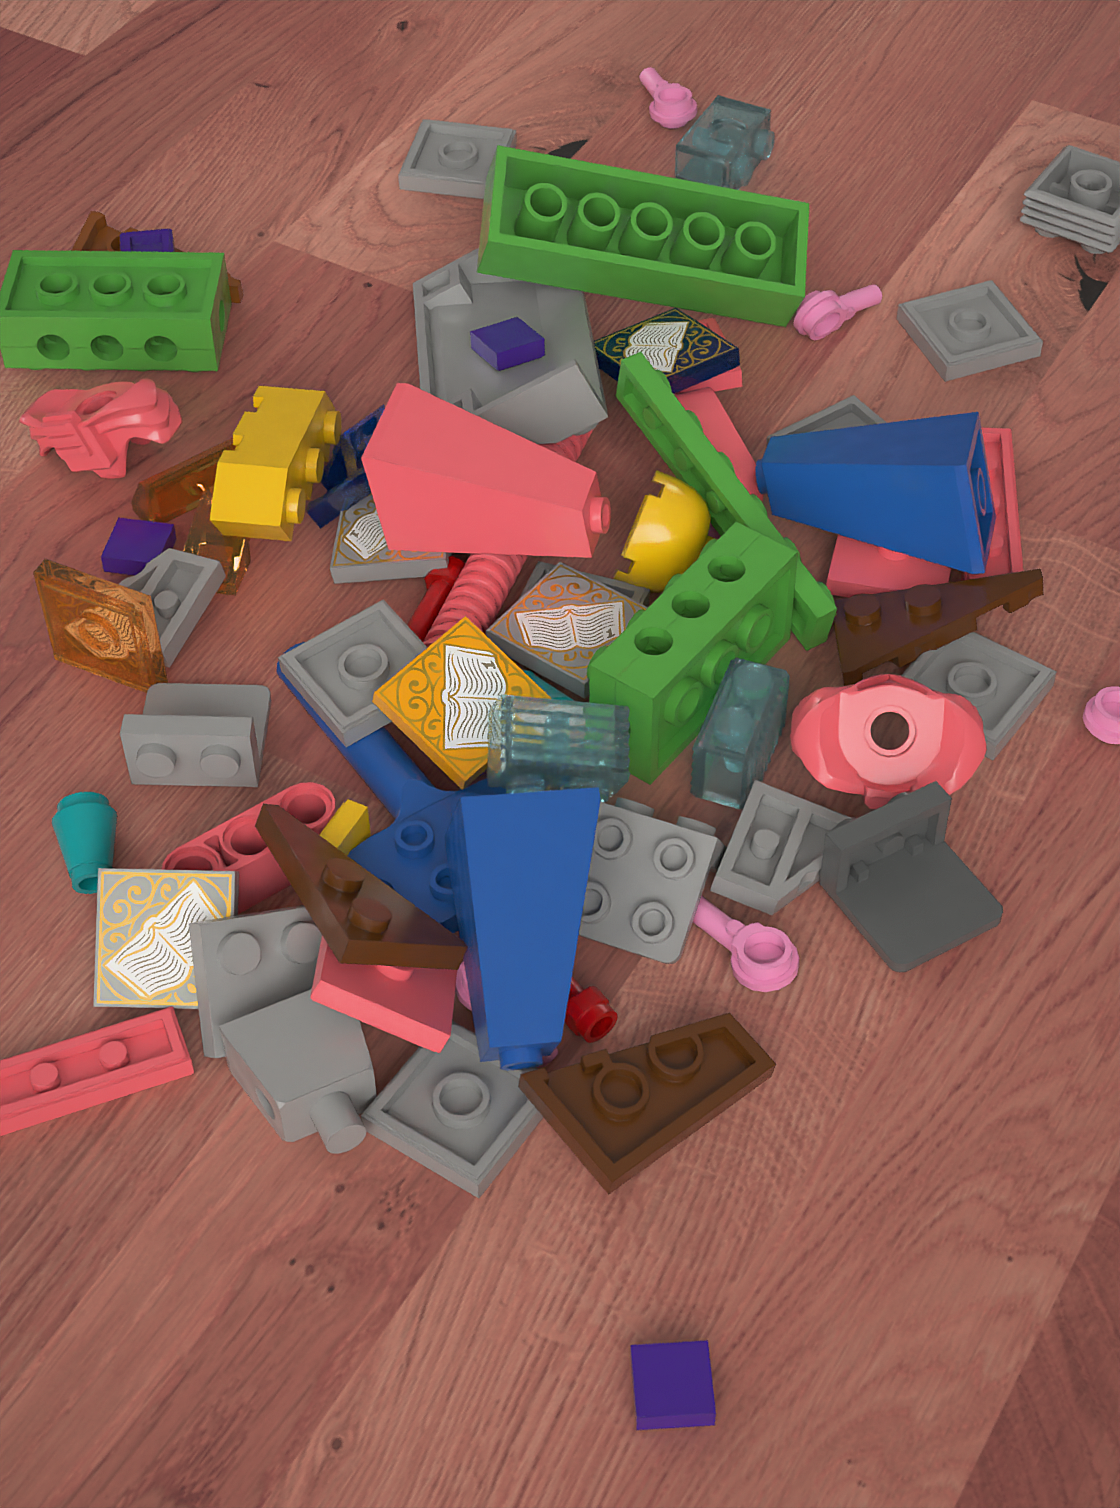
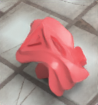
[19,378,182,479]
[790,674,987,809]

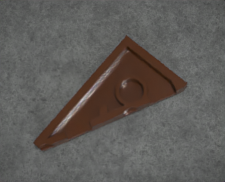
[833,569,1044,686]
[255,804,468,970]

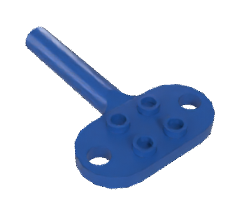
[276,642,565,933]

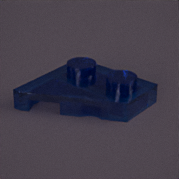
[306,404,385,529]

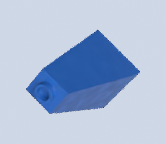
[756,412,996,574]
[444,787,601,1071]

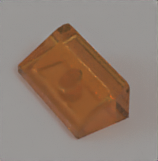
[131,438,236,523]

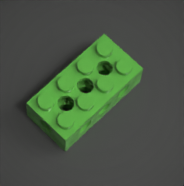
[0,250,232,372]
[587,522,798,785]

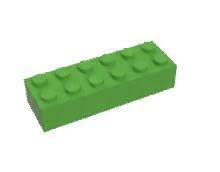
[476,145,810,327]

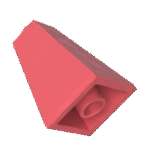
[361,383,611,558]

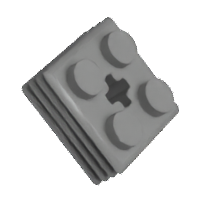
[1020,145,1120,254]

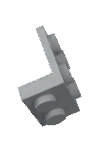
[120,683,272,787]
[579,797,727,964]

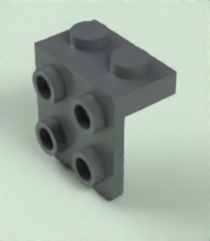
[819,781,1003,973]

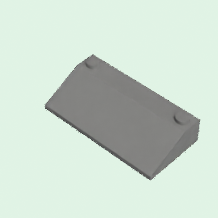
[413,248,608,444]

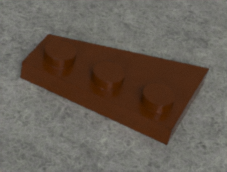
[518,1012,776,1195]

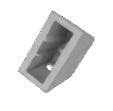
[219,989,377,1154]

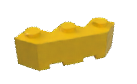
[210,386,341,541]

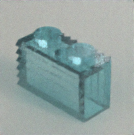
[690,658,790,810]
[487,694,630,803]

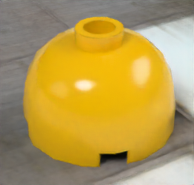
[613,470,718,593]

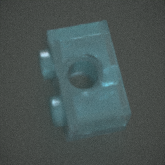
[675,95,775,190]

